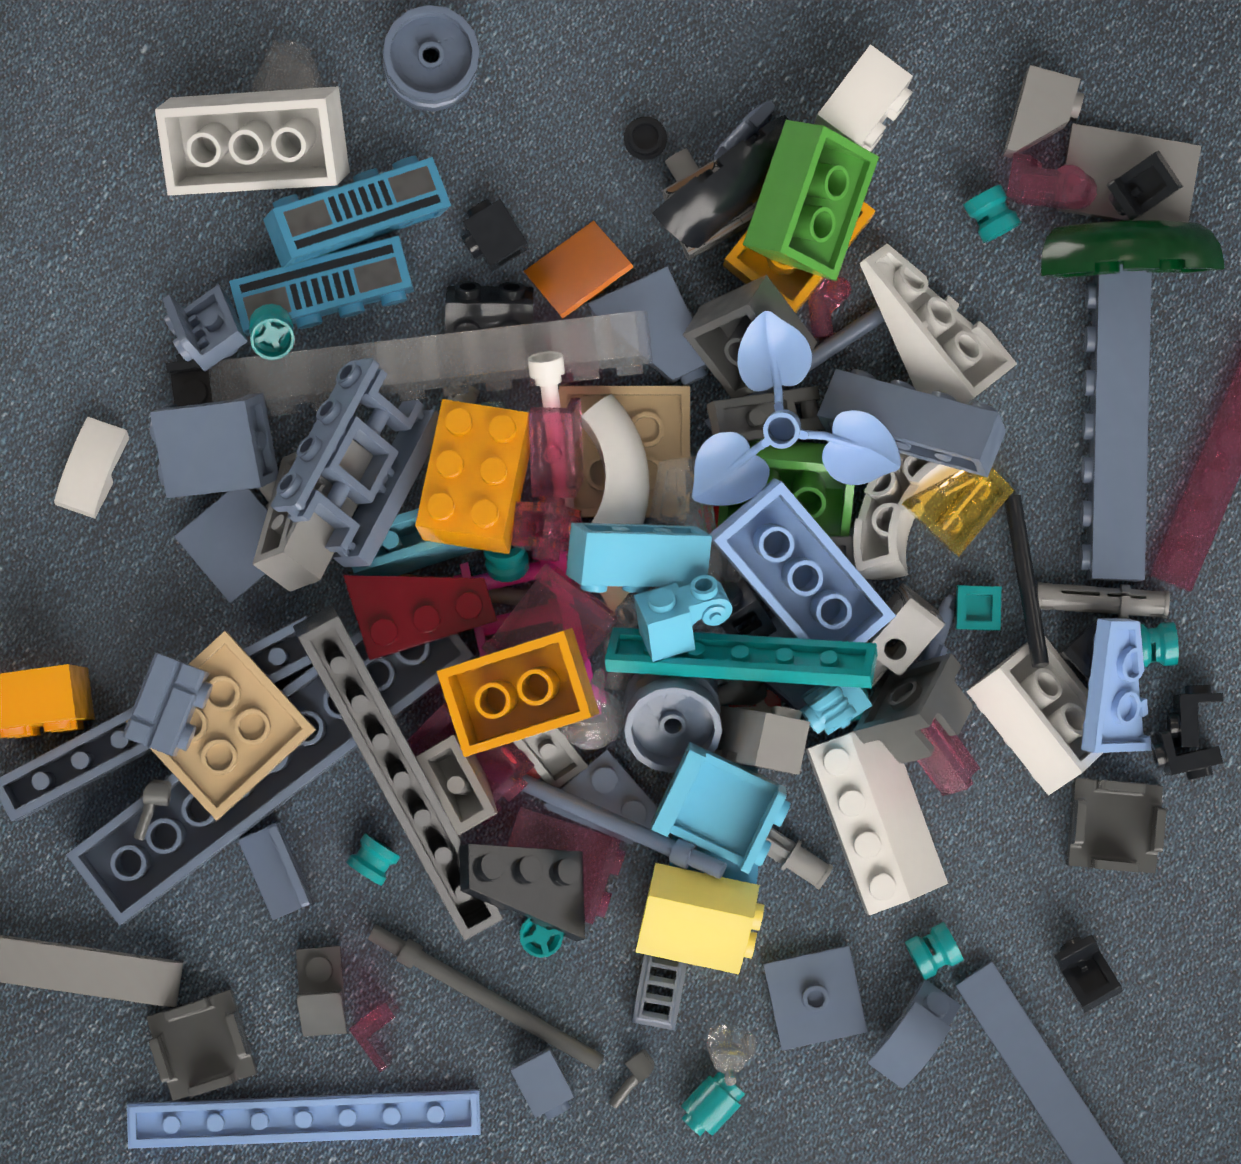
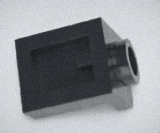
[166,354,220,406]

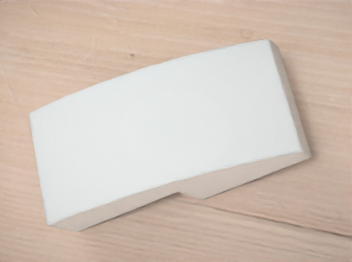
[54,417,129,519]

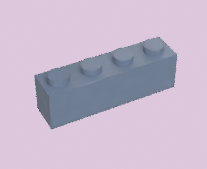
[817,369,1006,478]

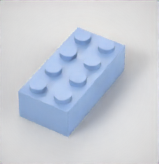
[710,478,896,643]

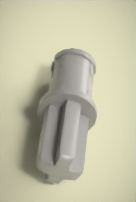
[766,828,833,890]

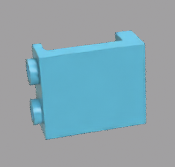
[651,742,791,874]

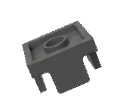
[853,653,972,764]
[1066,778,1167,873]
[146,989,258,1101]

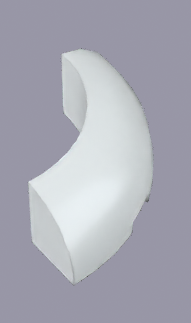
[581,394,650,525]
[853,453,967,580]

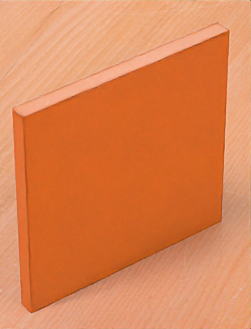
[524,220,634,319]

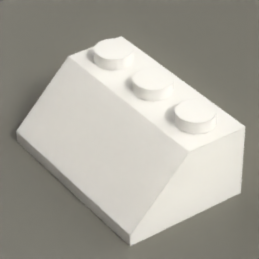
[967,637,1103,796]

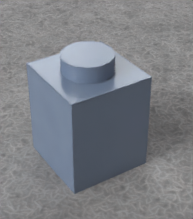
[510,1047,575,1120]

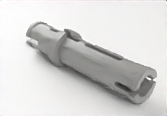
[1036,581,1170,619]

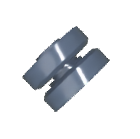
[382,5,480,112]
[623,673,722,773]

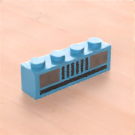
[263,156,451,268]
[229,236,415,337]

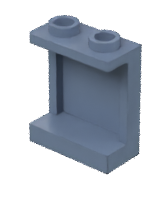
[150,393,278,498]

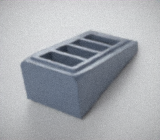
[631,954,687,1030]

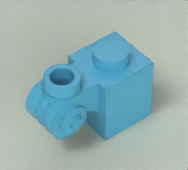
[634,575,732,662]
[799,685,872,735]

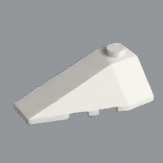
[860,244,1017,404]

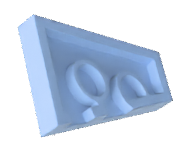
[1081,618,1152,753]

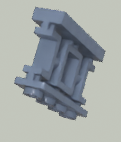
[271,358,439,567]

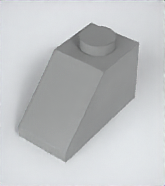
[1003,65,1084,158]
[416,735,498,835]

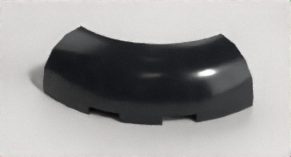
[652,115,789,248]

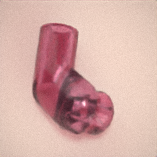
[808,277,851,338]

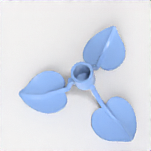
[692,311,901,506]

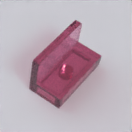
[529,398,583,498]
[917,718,980,796]
[349,997,400,1072]

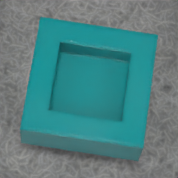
[955,585,1002,631]

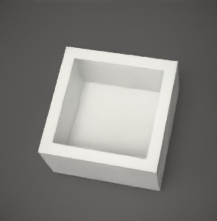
[814,44,913,152]

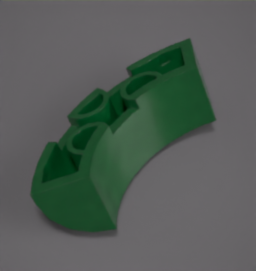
[1041,220,1225,278]

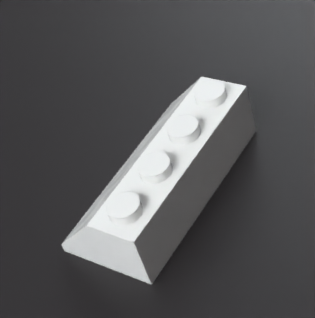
[806,732,948,915]

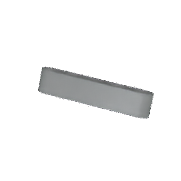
[0,935,183,1007]

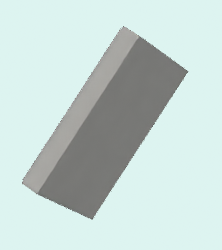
[1056,123,1201,222]

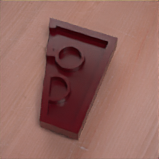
[343,575,498,661]

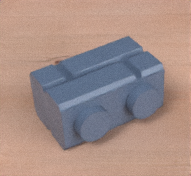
[122,652,213,756]

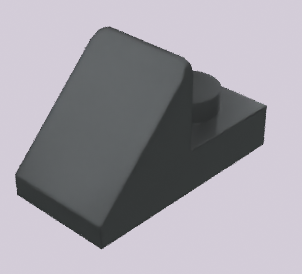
[296,945,347,1037]

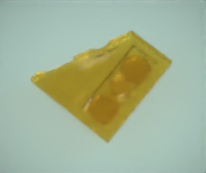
[902,468,1014,557]

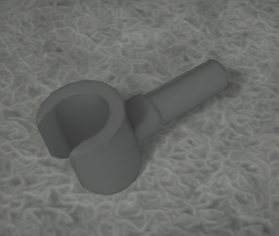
[133,780,172,841]
[609,1049,655,1109]

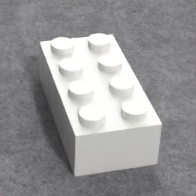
[155,86,350,195]

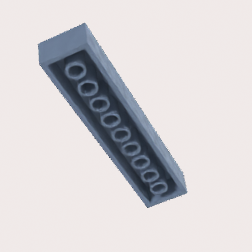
[66,631,475,926]

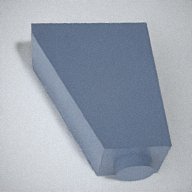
[588,266,708,386]

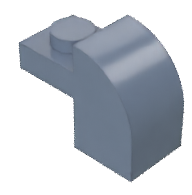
[867,980,961,1089]

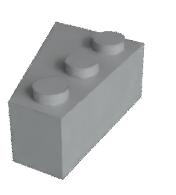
[253,440,373,592]
[714,706,810,775]

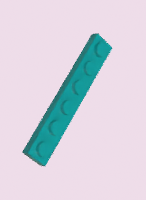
[604,627,878,688]

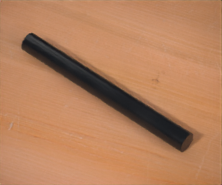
[1004,495,1049,668]

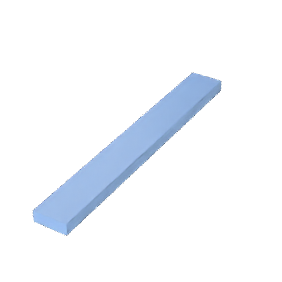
[127,1089,481,1149]

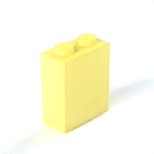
[636,863,765,974]

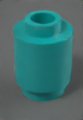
[681,1070,746,1136]

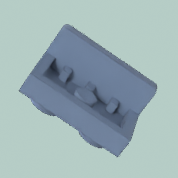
[162,284,248,371]

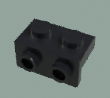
[445,281,534,352]

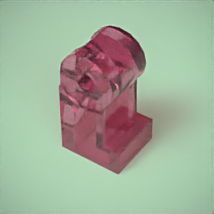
[1006,153,1097,210]

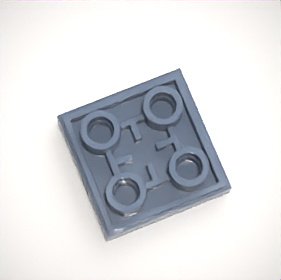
[174,489,268,604]

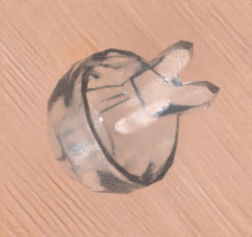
[559,668,624,750]

